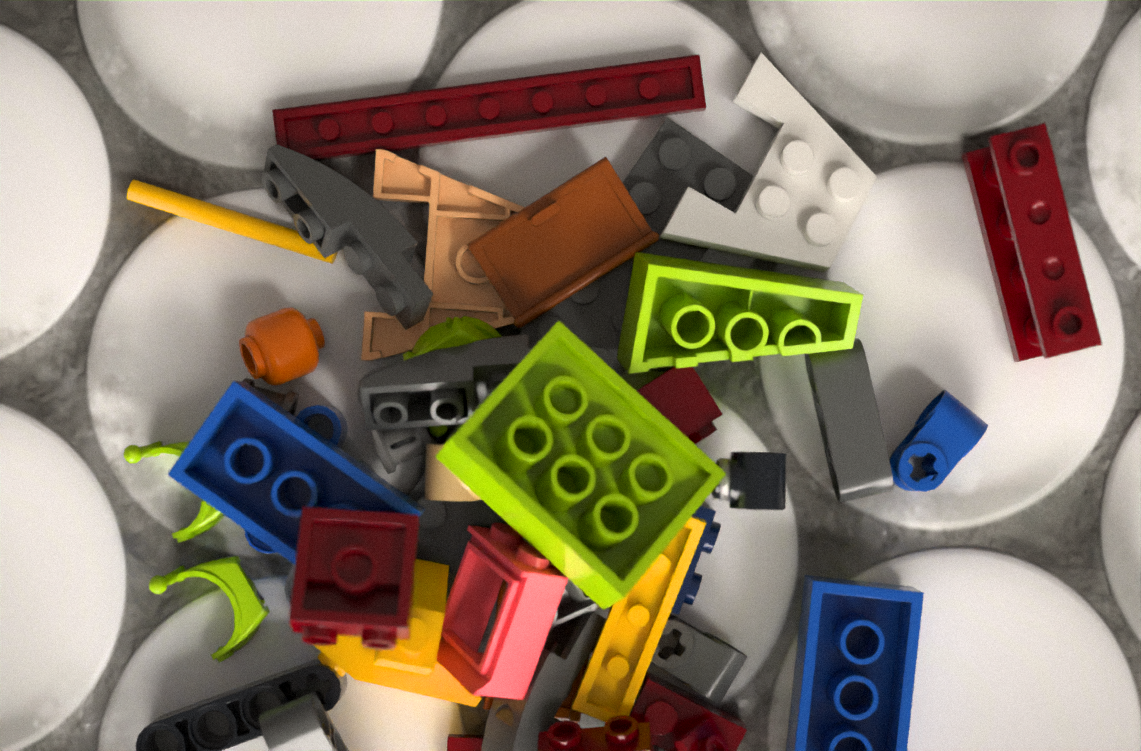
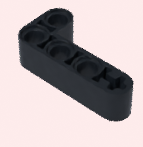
[136,659,347,751]

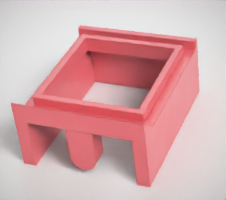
[436,523,568,700]

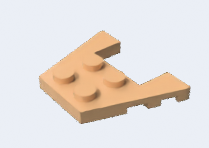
[361,149,532,361]

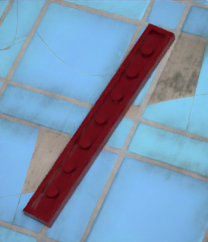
[272,55,706,161]

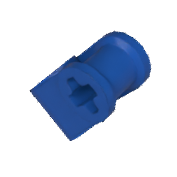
[889,390,988,492]

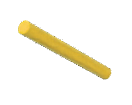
[127,179,338,264]

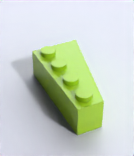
[617,252,863,374]

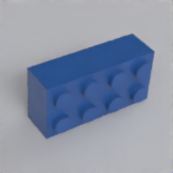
[167,381,426,564]
[786,575,924,751]

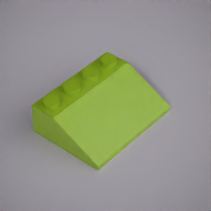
[435,321,727,610]

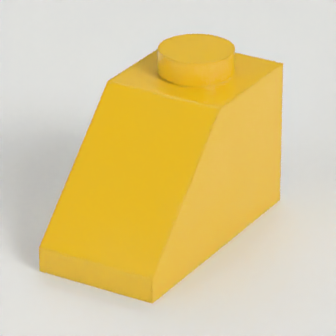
[373,559,449,675]

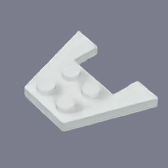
[659,53,877,273]

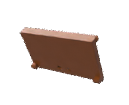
[467,157,659,328]

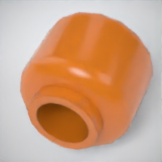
[239,307,325,386]

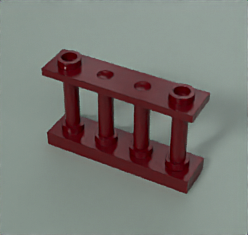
[962,123,1103,362]

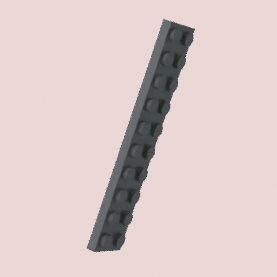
[408,117,753,602]

